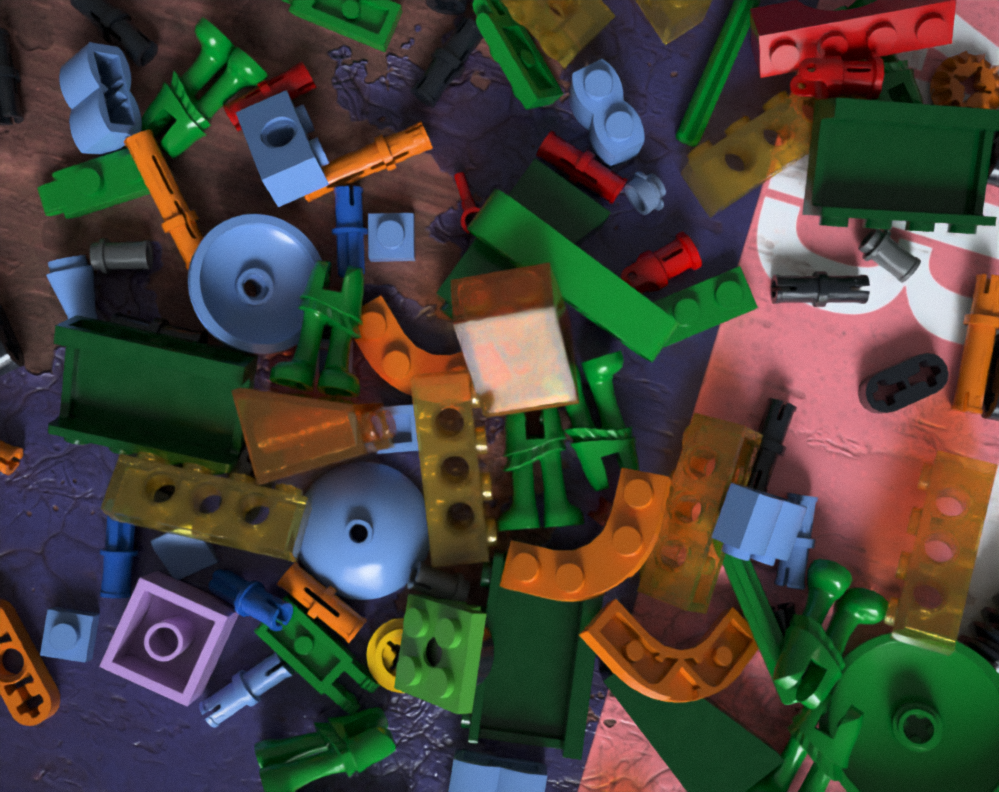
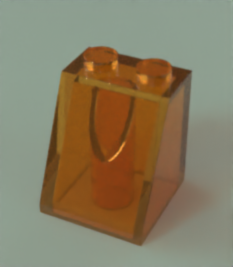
[451,262,579,418]
[231,387,397,485]

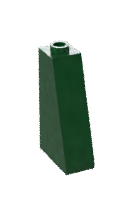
[436,158,611,326]
[599,662,784,792]

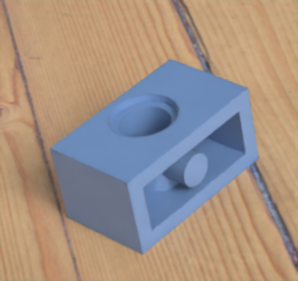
[236,90,329,207]

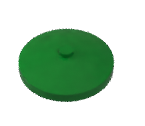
[819,630,999,792]

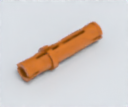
[304,121,433,203]
[123,130,203,270]
[951,274,999,415]

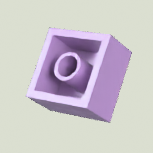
[99,571,239,706]

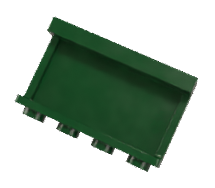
[802,97,999,234]
[48,315,258,475]
[460,549,604,760]

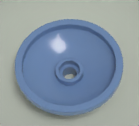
[188,214,322,355]
[294,462,432,600]

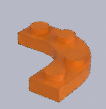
[354,295,530,403]
[499,468,671,602]
[579,598,758,703]

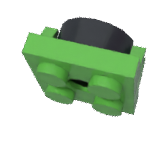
[394,594,494,714]

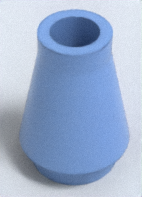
[46,255,98,319]

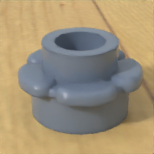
[624,171,666,215]

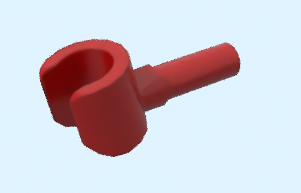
[454,172,480,234]

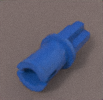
[332,186,368,279]
[99,504,138,599]
[208,569,293,632]

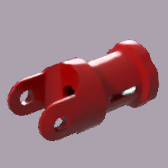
[790,55,884,100]
[621,231,702,294]

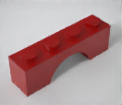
[750,0,956,78]

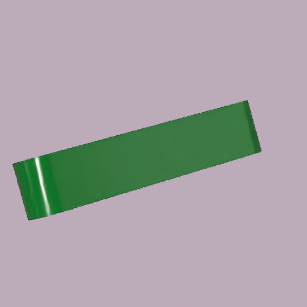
[467,189,680,363]

